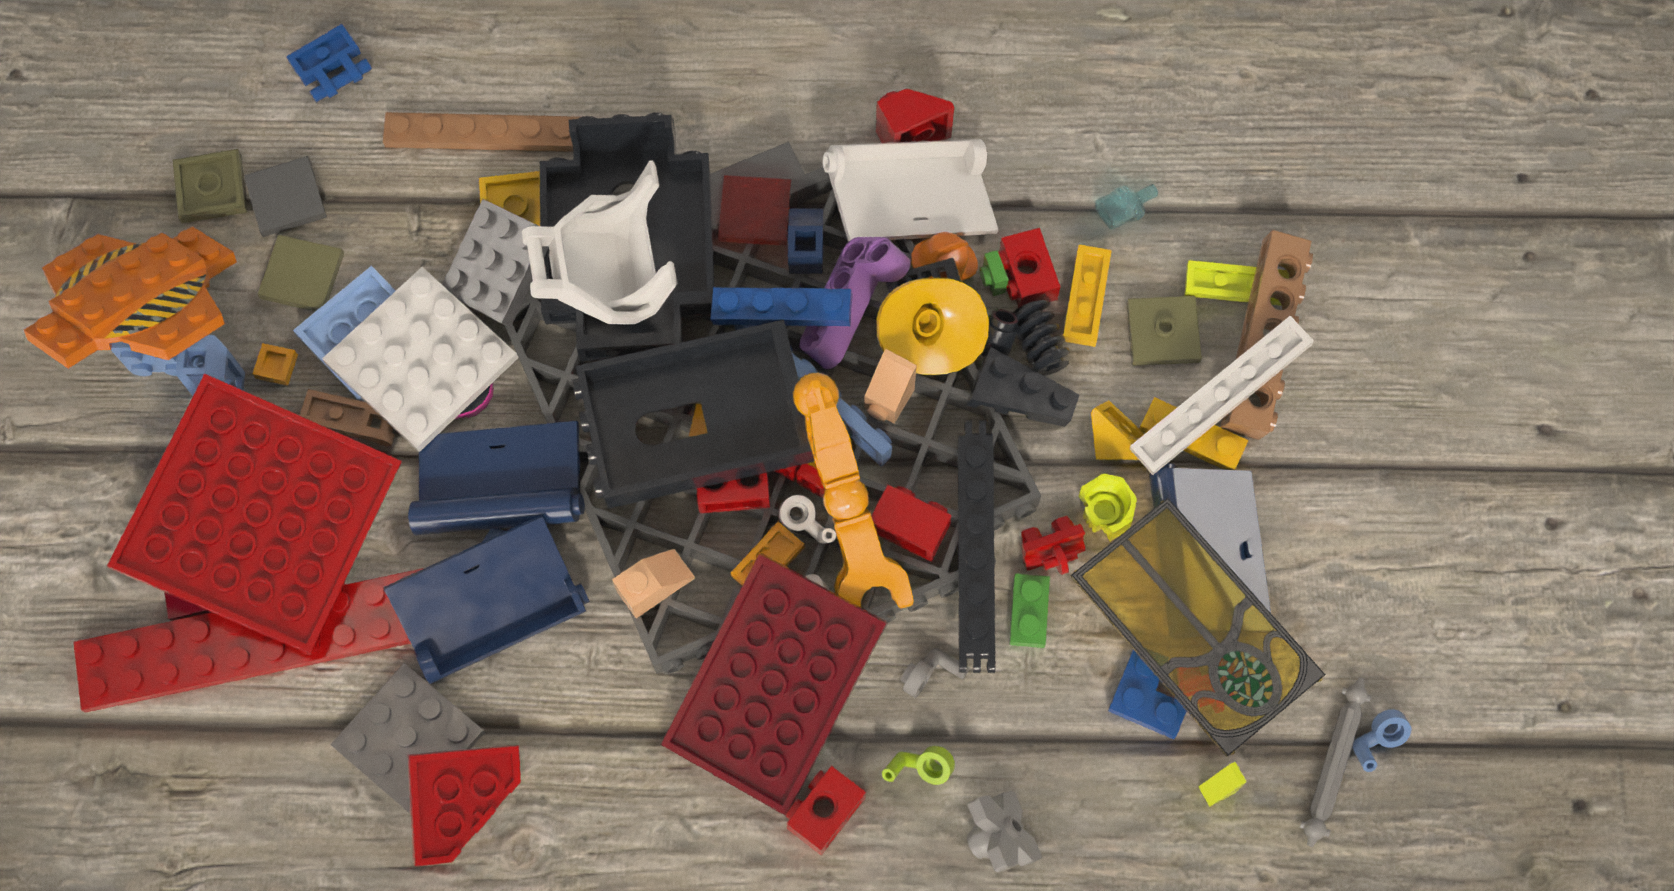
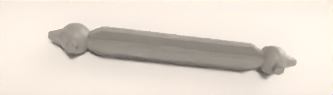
[1300,677,1372,847]

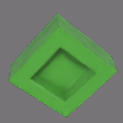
[979,250,1008,296]

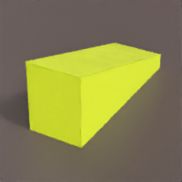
[1199,762,1247,807]

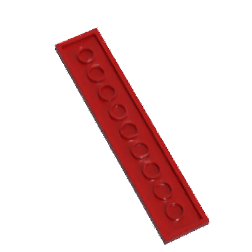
[73,568,424,713]

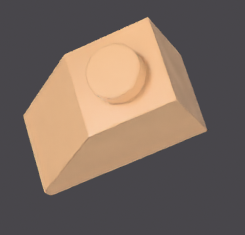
[864,349,917,423]
[612,549,695,618]

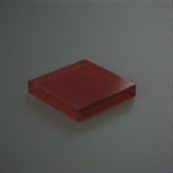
[718,175,791,246]

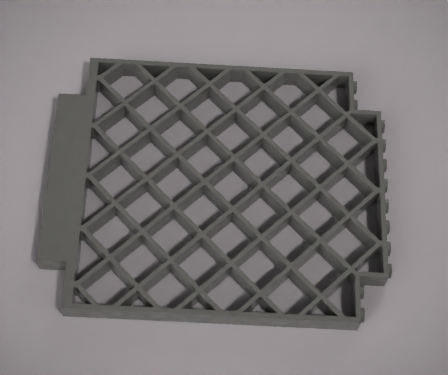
[504,141,1041,674]

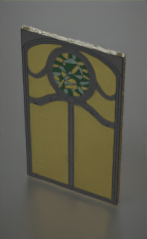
[1070,498,1326,757]

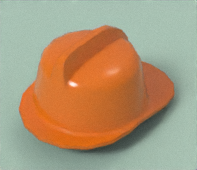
[911,232,978,281]

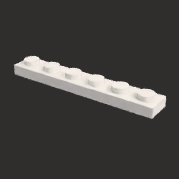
[1130,316,1314,475]

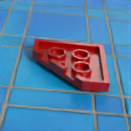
[407,745,521,867]

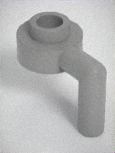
[901,648,970,698]

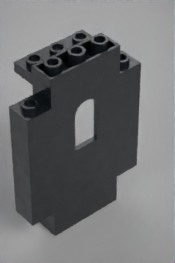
[539,112,715,361]

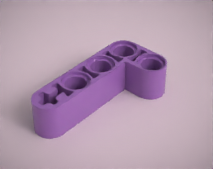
[800,237,910,369]

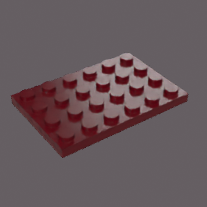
[661,554,888,816]

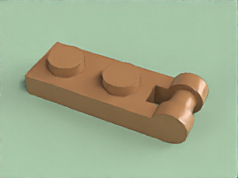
[299,389,395,446]

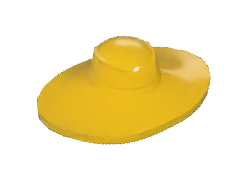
[876,278,989,375]

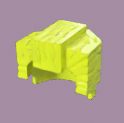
[1078,473,1137,541]

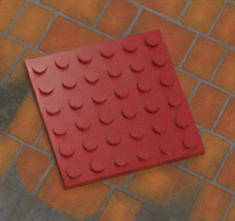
[107,373,402,655]

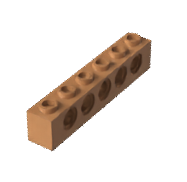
[1220,230,1313,440]

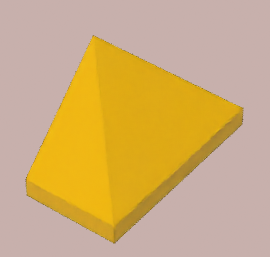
[1091,400,1144,460]

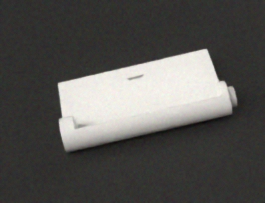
[823,139,999,242]

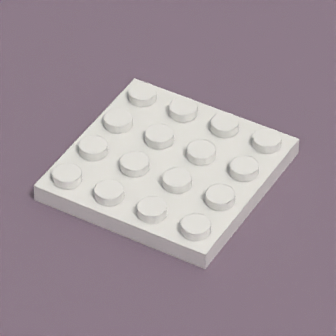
[322,267,518,452]

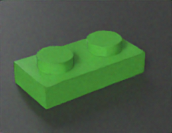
[1009,573,1050,648]

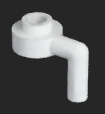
[778,495,836,544]

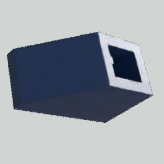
[788,209,823,274]

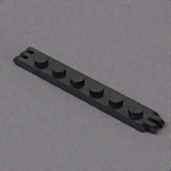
[958,420,996,673]

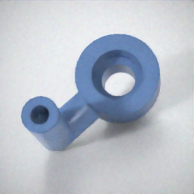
[1352,709,1411,772]

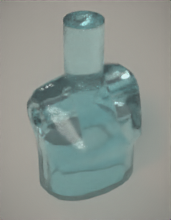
[1095,184,1158,230]

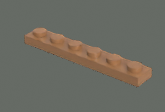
[383,112,581,152]

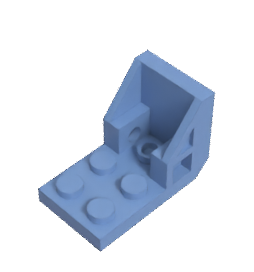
[111,335,245,396]

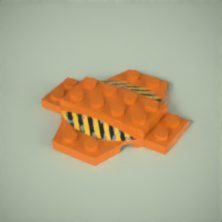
[24,226,237,369]

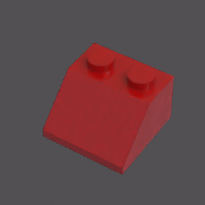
[876,88,955,143]

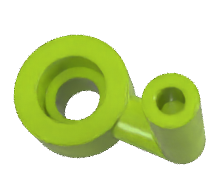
[882,746,955,785]

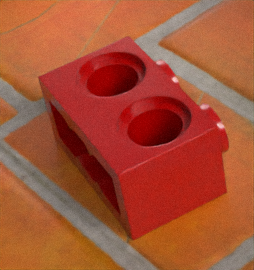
[697,473,770,513]

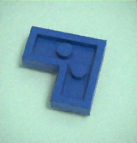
[1108,648,1187,740]

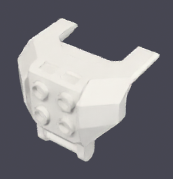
[522,161,677,324]

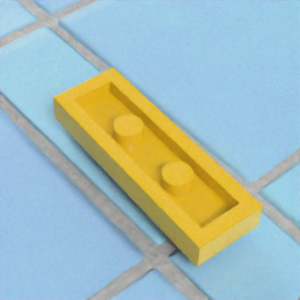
[1063,244,1112,347]
[1139,397,1249,470]

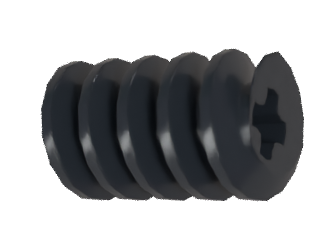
[1013,299,1070,376]

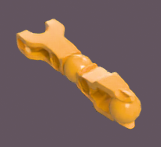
[793,372,914,609]

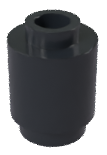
[981,309,1019,357]

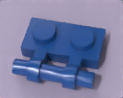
[286,24,372,102]

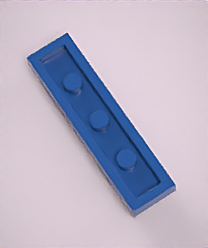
[710,287,853,326]

